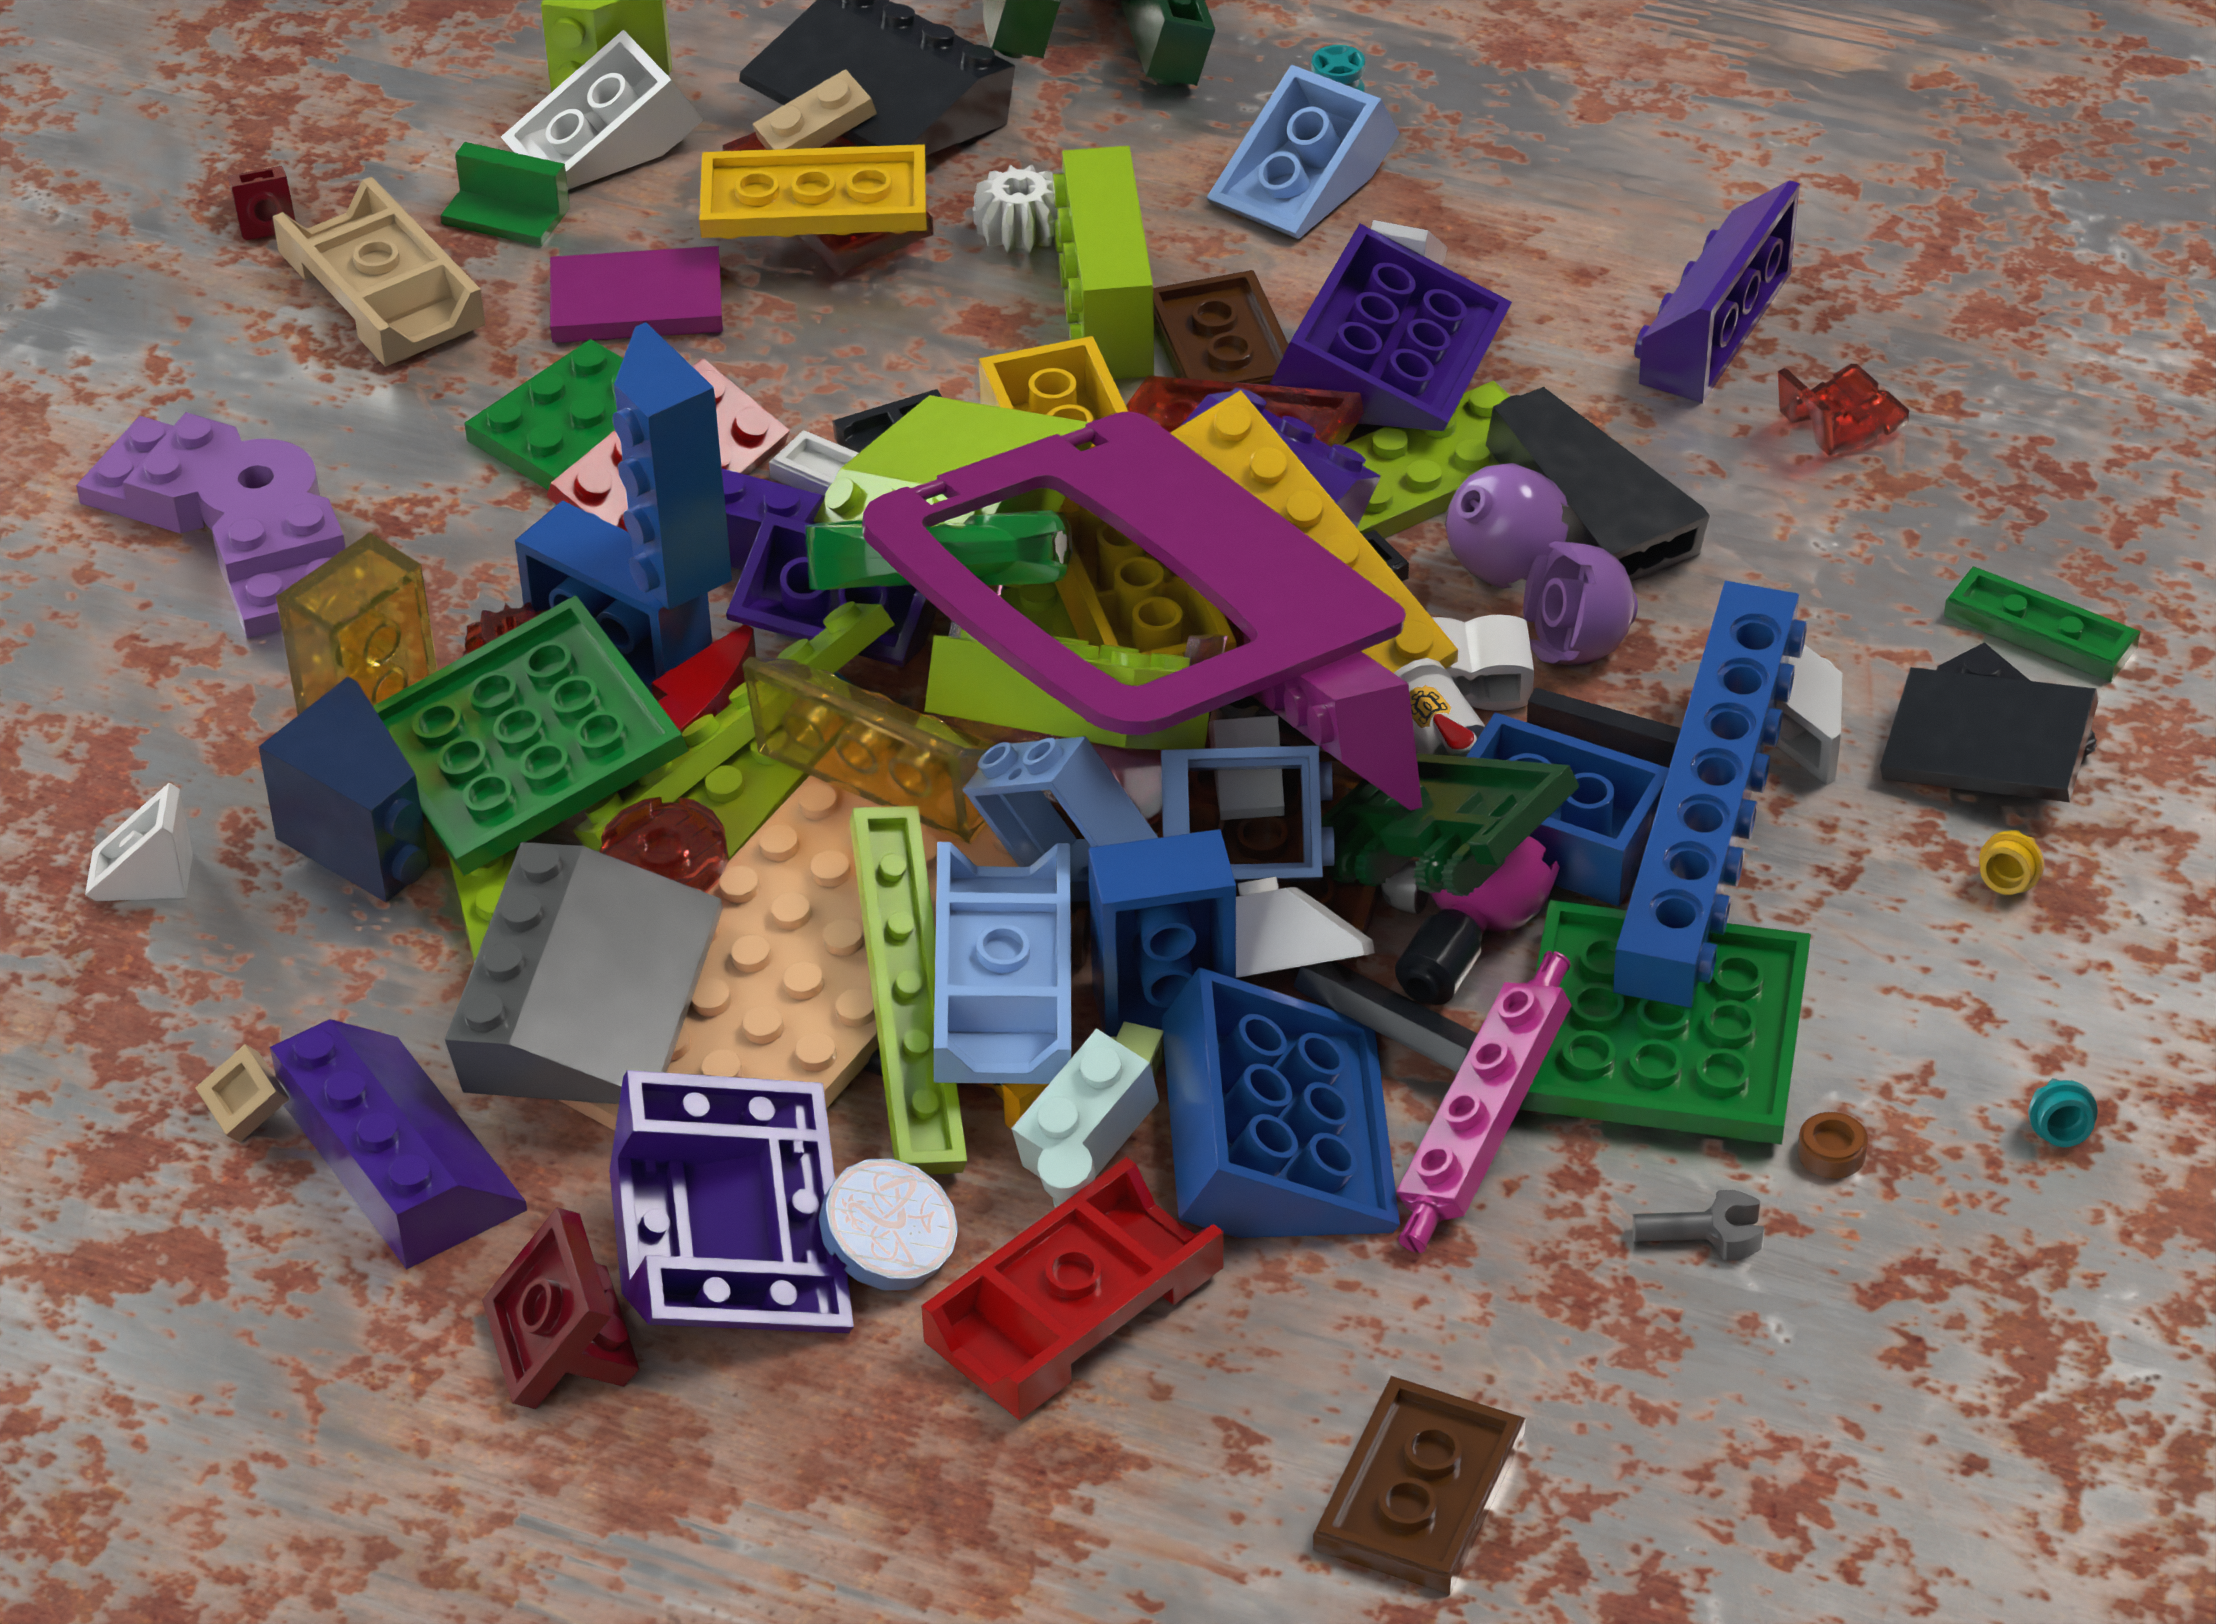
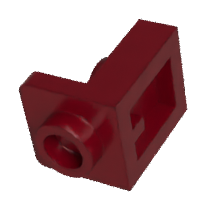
[228,166,296,240]

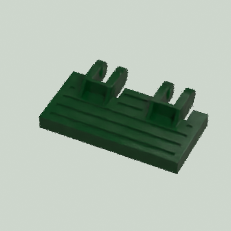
[1321,753,1580,896]

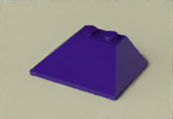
[609,1070,854,1333]

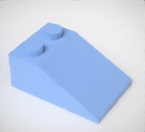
[1206,64,1400,239]

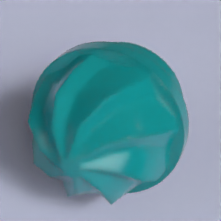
[2028,1078,2098,1147]

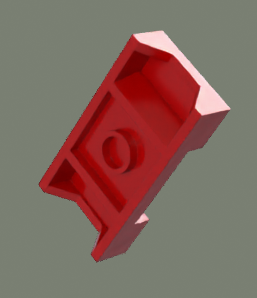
[921,1157,1224,1421]

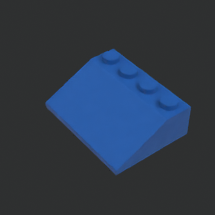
[1161,967,1400,1238]

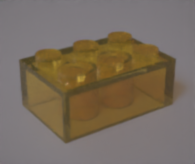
[276,532,438,716]

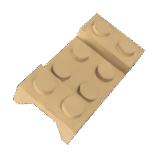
[273,176,486,367]

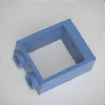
[962,736,1158,902]
[1161,746,1334,883]

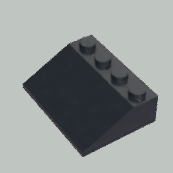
[739,0,1015,155]

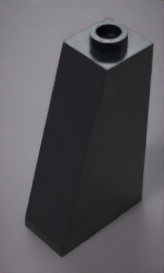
[1486,387,1710,582]

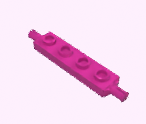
[1396,951,1571,1253]

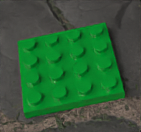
[373,595,689,876]
[1519,900,1811,1145]

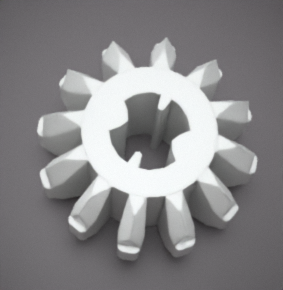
[973,165,1058,253]

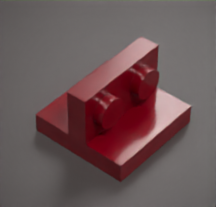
[482,1207,639,1409]

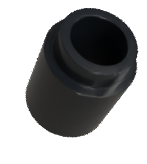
[1395,909,1482,1005]

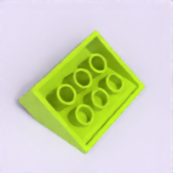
[813,395,1092,589]

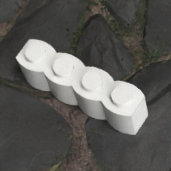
[1432,615,1534,711]

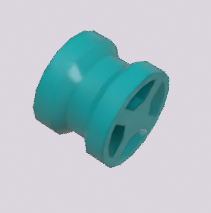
[1311,45,1365,92]

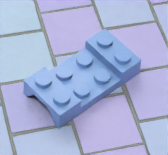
[934,842,1071,1084]

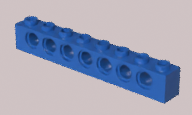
[1613,581,1808,1008]

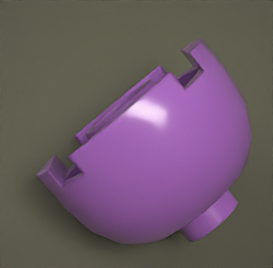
[1445,463,1568,589]
[1523,541,1638,665]

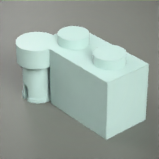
[1011,1028,1159,1208]

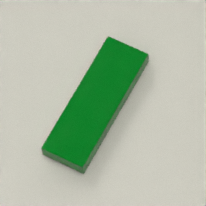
[1944,566,2141,682]

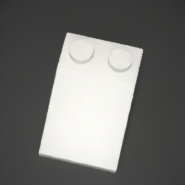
[501,30,704,189]

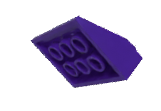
[1266,223,1512,431]

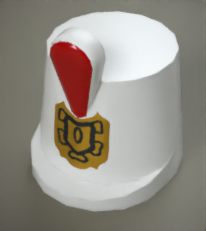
[1394,658,1485,757]

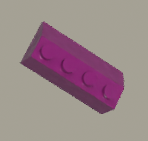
[1243,635,1422,810]

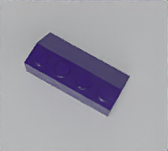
[1634,180,1800,403]
[270,1019,527,1270]

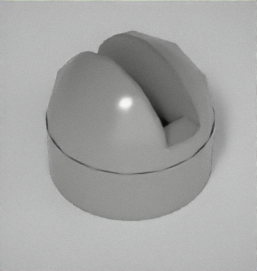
[1381,860,1429,914]

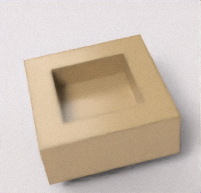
[196,1044,290,1143]

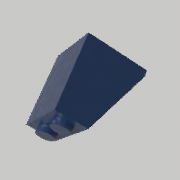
[258,676,430,903]

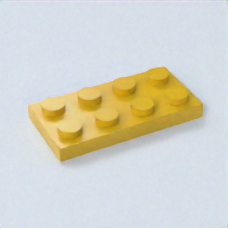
[699,144,927,239]

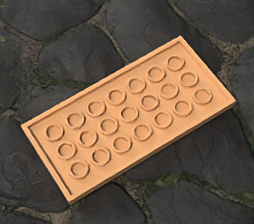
[558,732,1019,1131]

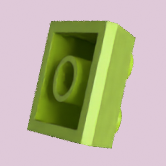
[541,0,672,92]

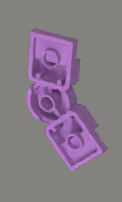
[76,412,365,638]

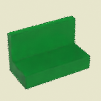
[440,142,570,247]

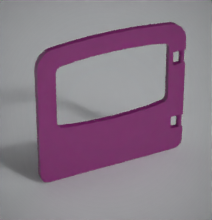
[862,412,1406,735]

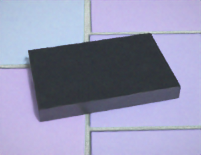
[1880,667,2098,803]

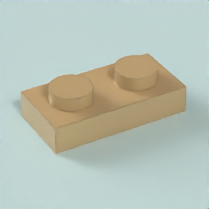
[752,69,877,150]

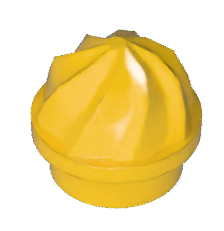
[1979,830,2044,895]

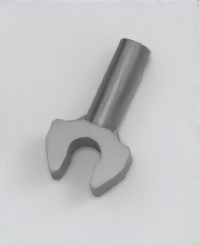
[1632,1190,1764,1261]

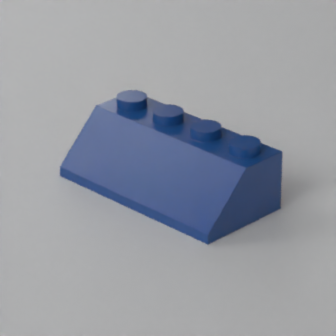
[612,322,732,610]

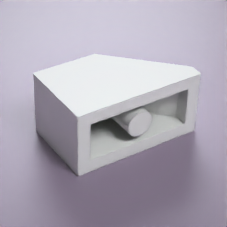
[1775,644,1843,785]
[1236,877,1375,978]

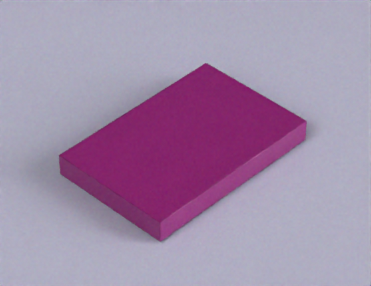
[550,246,723,343]

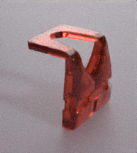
[1778,364,1910,456]

